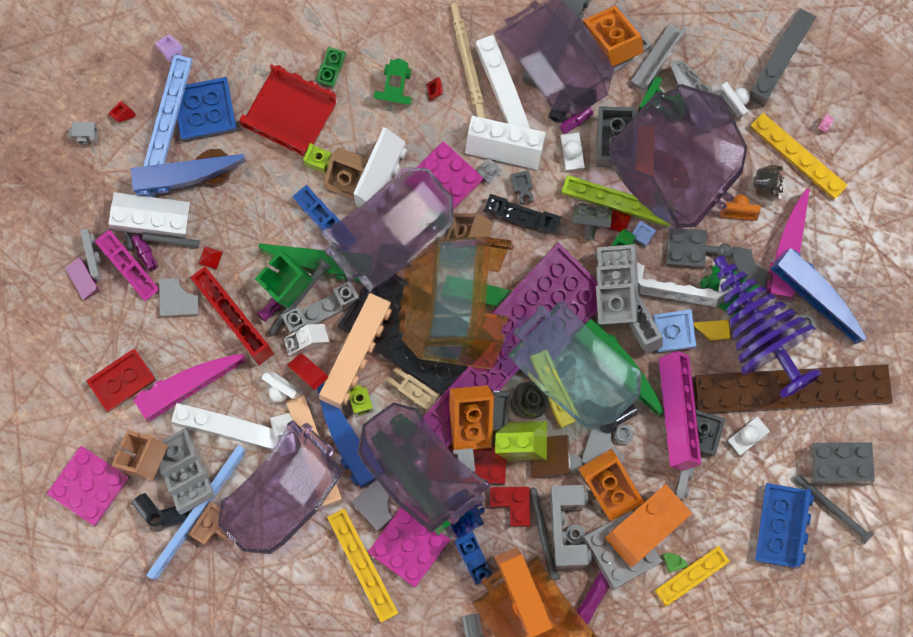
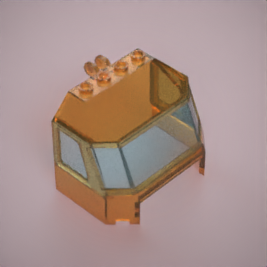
[399,236,513,369]

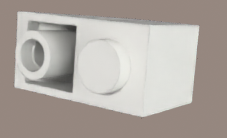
[283,324,329,356]

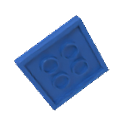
[177,77,237,142]

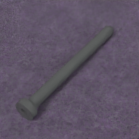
[268,259,332,336]
[794,474,874,544]
[529,487,560,582]

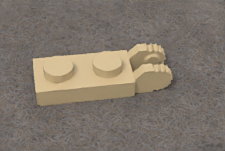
[386,367,440,411]

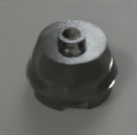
[753,164,784,201]
[510,381,549,419]

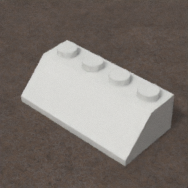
[465,116,546,170]
[354,127,407,214]
[109,192,190,238]

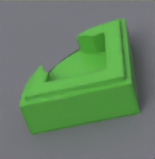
[662,553,688,573]

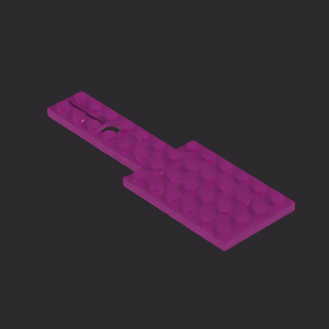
[415,242,598,450]

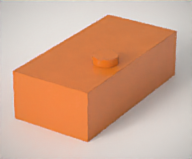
[605,484,692,568]
[494,548,553,637]

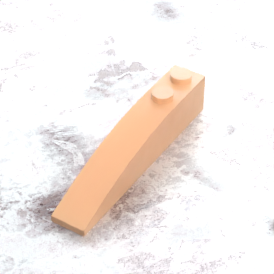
[286,394,343,509]

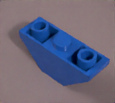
[455,531,493,585]

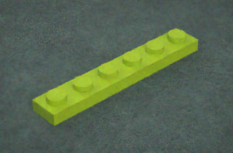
[561,175,676,227]

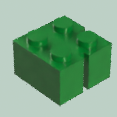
[255,250,314,308]

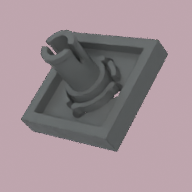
[572,203,612,240]
[695,409,726,457]

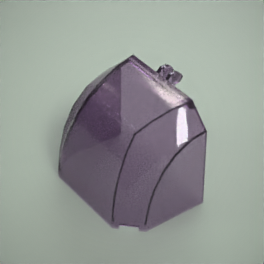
[609,84,748,228]

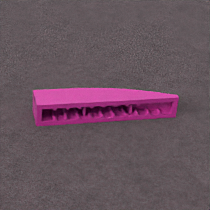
[766,189,810,302]
[133,353,247,423]

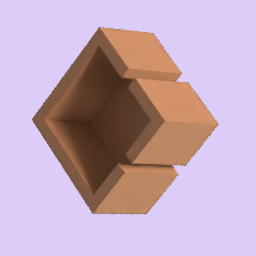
[111,430,168,481]

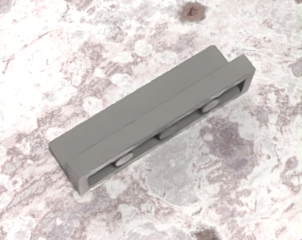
[630,24,687,93]

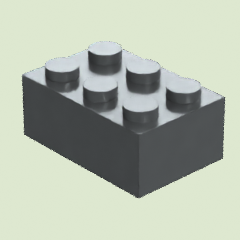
[596,106,637,168]
[809,442,875,485]

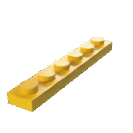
[750,113,848,201]
[327,508,399,623]

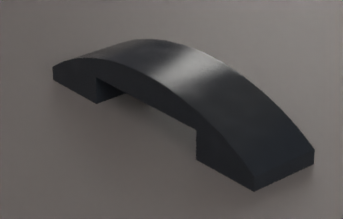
[484,194,562,235]

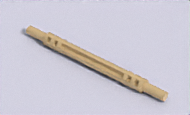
[451,3,486,119]

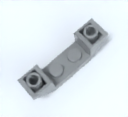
[281,281,359,333]

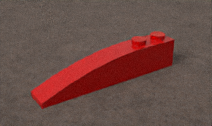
[190,266,274,366]

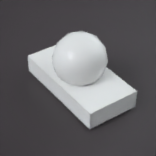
[719,82,750,121]
[560,133,585,172]
[262,372,303,403]
[727,417,770,457]

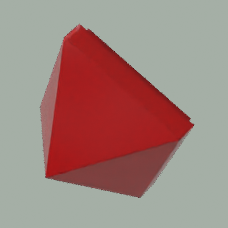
[427,77,444,101]
[608,210,631,232]
[199,246,223,270]

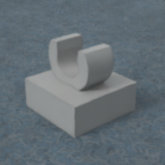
[476,158,502,185]

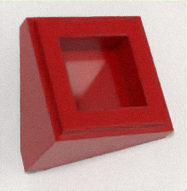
[108,101,136,122]

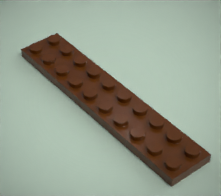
[695,364,892,414]

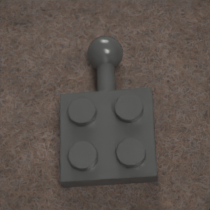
[666,228,733,269]

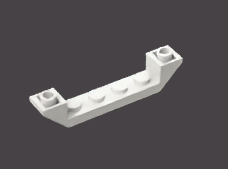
[637,263,732,307]

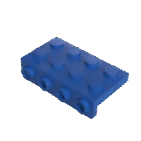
[754,483,814,569]

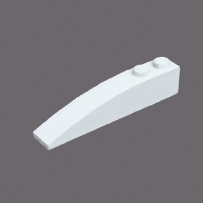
[476,35,530,129]
[171,403,279,452]

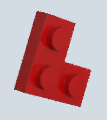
[490,487,530,527]

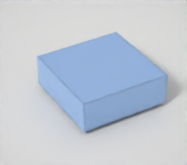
[632,221,656,247]

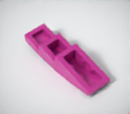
[94,229,159,301]

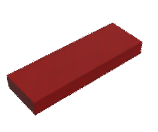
[287,353,328,390]

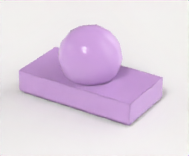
[155,34,183,62]

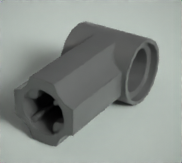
[462,614,484,637]

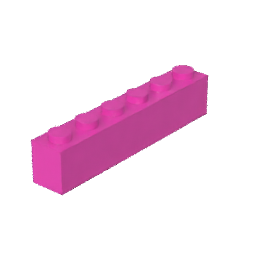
[659,351,701,471]

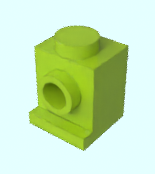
[303,143,332,173]
[349,385,374,417]

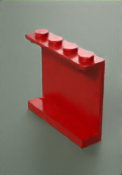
[239,64,338,157]

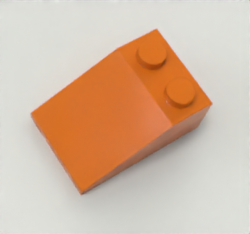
[583,5,644,67]
[449,385,494,450]
[578,448,644,522]

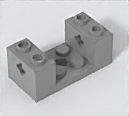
[550,485,591,571]

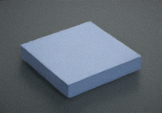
[653,309,697,353]

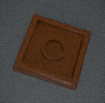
[531,435,571,478]

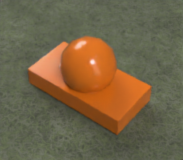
[720,194,761,221]

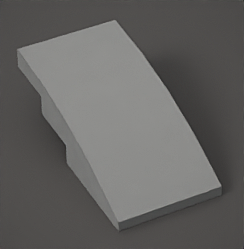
[596,244,638,324]
[159,428,215,515]

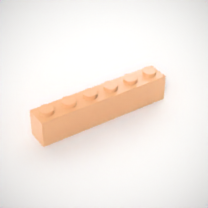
[319,293,392,409]

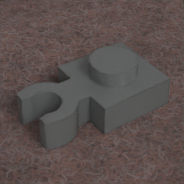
[510,170,533,205]

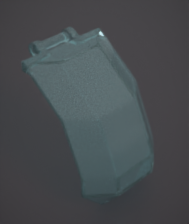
[507,301,641,429]

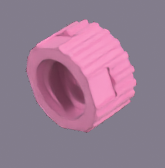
[818,114,834,133]

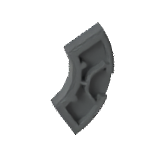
[732,246,768,288]

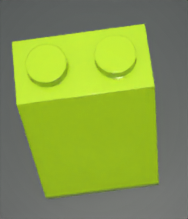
[495,421,547,461]

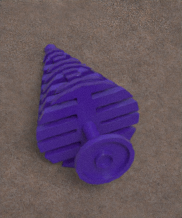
[714,255,822,399]

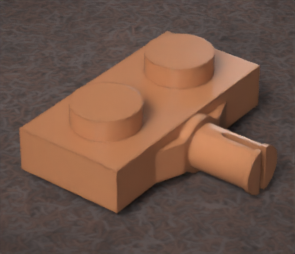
[188,501,230,546]

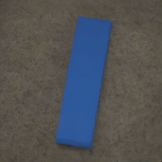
[292,185,357,252]

